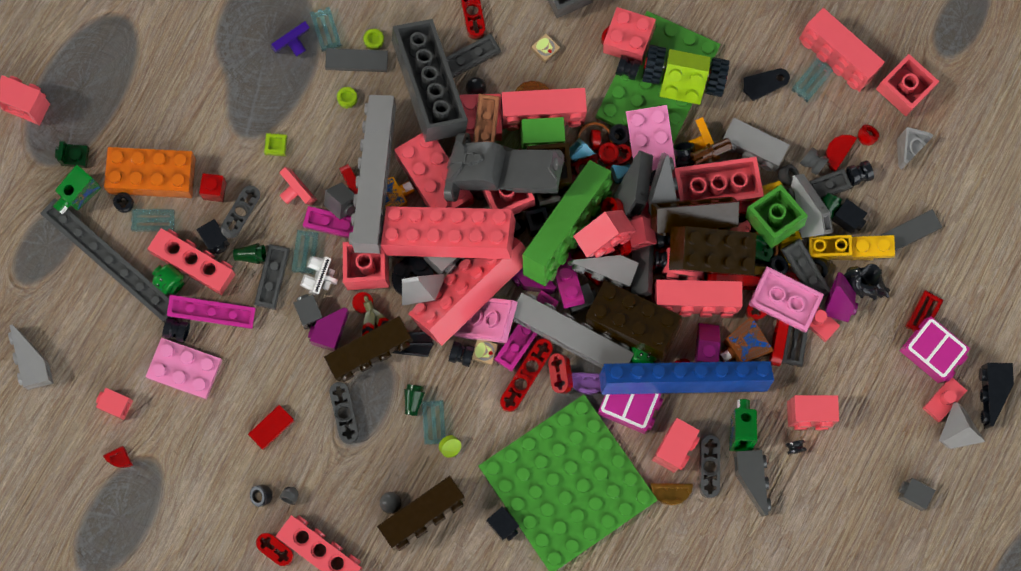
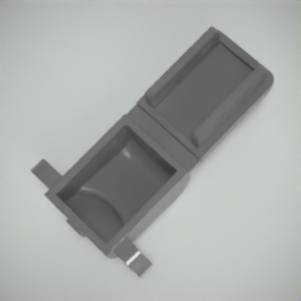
[444,133,564,202]

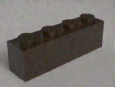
[651,197,739,236]
[324,316,413,382]

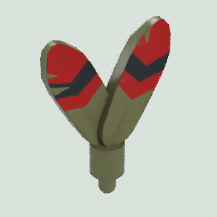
[362,296,390,336]

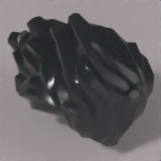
[844,263,890,300]

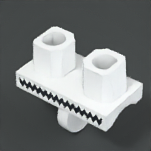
[300,256,338,295]

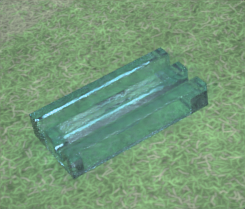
[310,7,341,52]
[791,58,833,102]
[131,209,175,232]
[292,230,319,275]
[422,400,446,445]

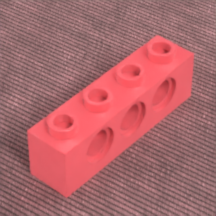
[147,228,235,296]
[275,515,363,571]

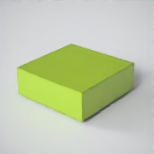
[264,133,287,157]

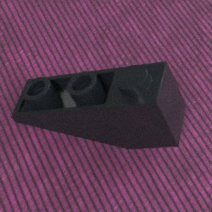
[979,363,1014,429]

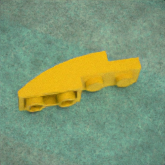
[809,235,895,260]

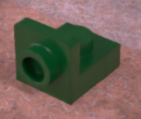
[55,141,89,168]
[755,235,774,264]

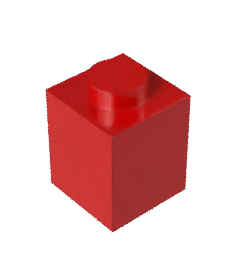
[199,173,227,202]

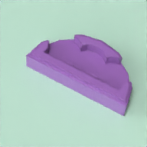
[572,372,601,395]

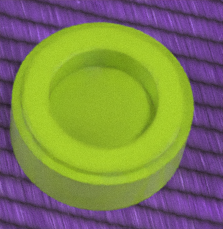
[363,29,384,50]
[337,87,358,109]
[439,435,461,458]

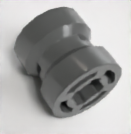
[800,147,829,176]

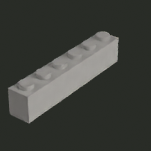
[513,292,634,369]

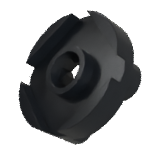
[392,257,434,296]

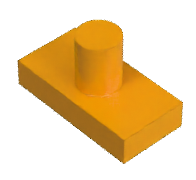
[688,117,720,161]

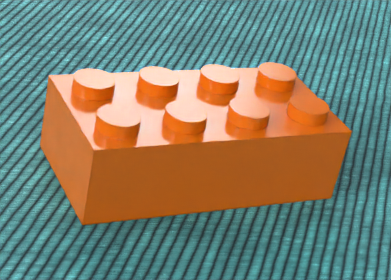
[104,147,196,198]

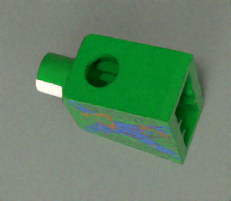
[53,165,101,214]
[729,399,757,452]

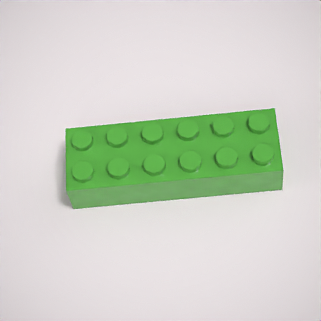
[522,160,613,286]

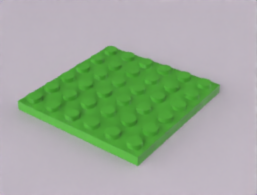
[478,394,658,571]

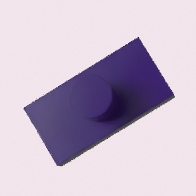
[271,21,310,57]

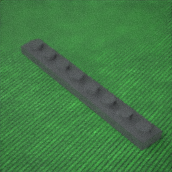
[40,198,169,323]

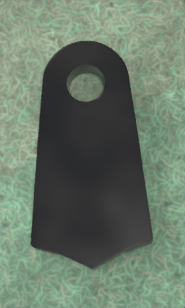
[743,68,790,101]
[392,331,434,357]

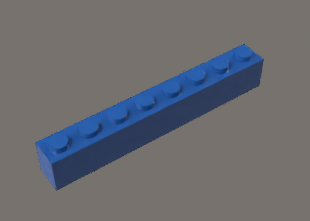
[599,361,774,395]

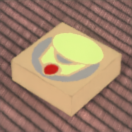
[531,34,560,63]
[472,340,498,366]

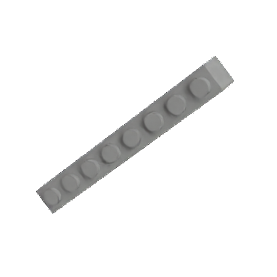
[349,95,396,254]

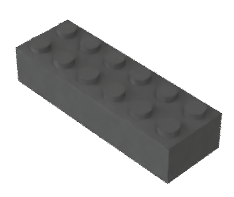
[392,19,468,142]

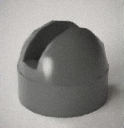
[279,487,299,505]

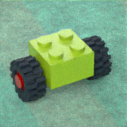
[642,45,730,105]

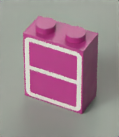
[899,316,970,383]
[598,394,663,434]

